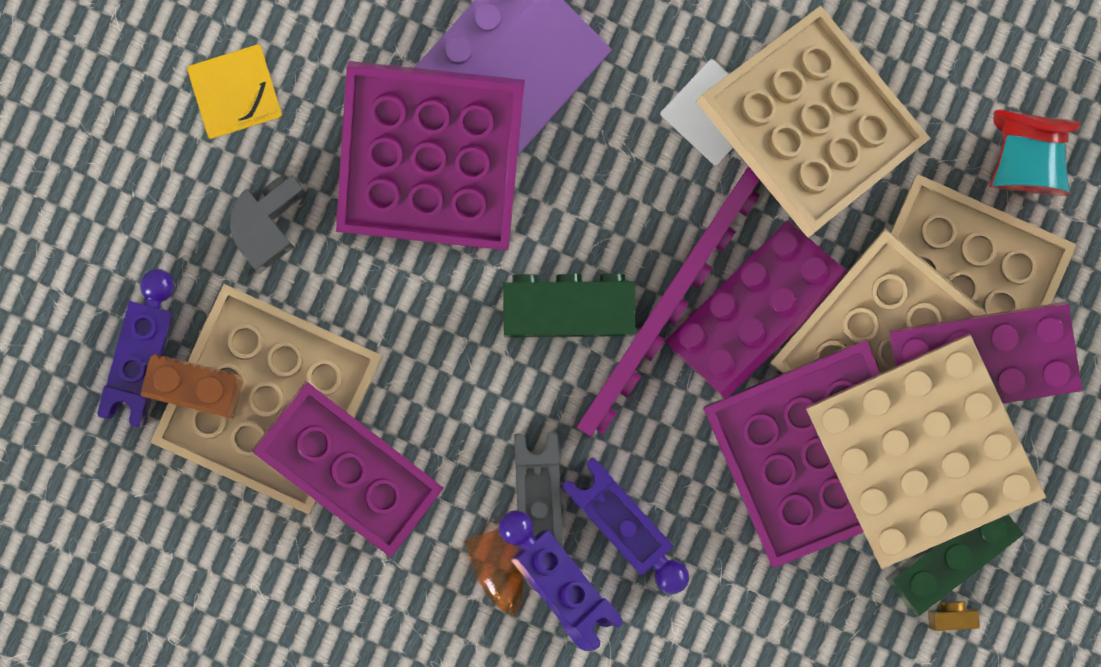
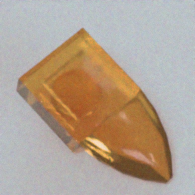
[465,529,523,616]

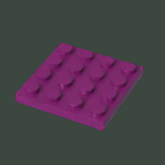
[336,61,525,251]
[703,339,881,568]

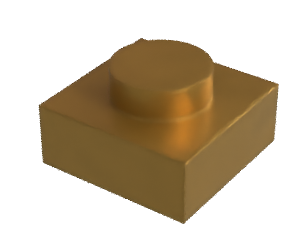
[928,601,980,631]

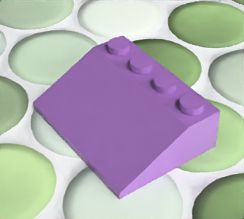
[414,0,612,156]

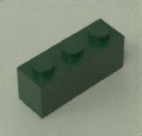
[503,274,635,338]
[885,514,1024,616]

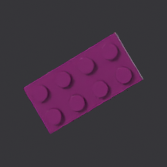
[665,220,848,400]
[890,301,1083,404]
[251,381,444,558]

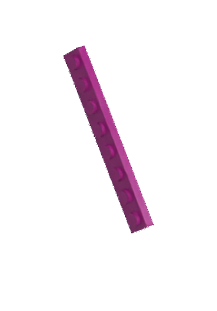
[576,166,760,438]

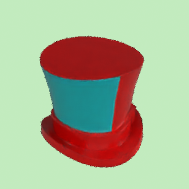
[989,110,1081,196]

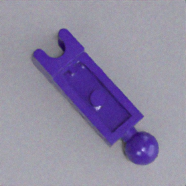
[97,269,174,428]
[561,457,689,595]
[499,510,623,651]

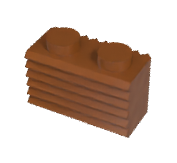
[141,354,243,419]

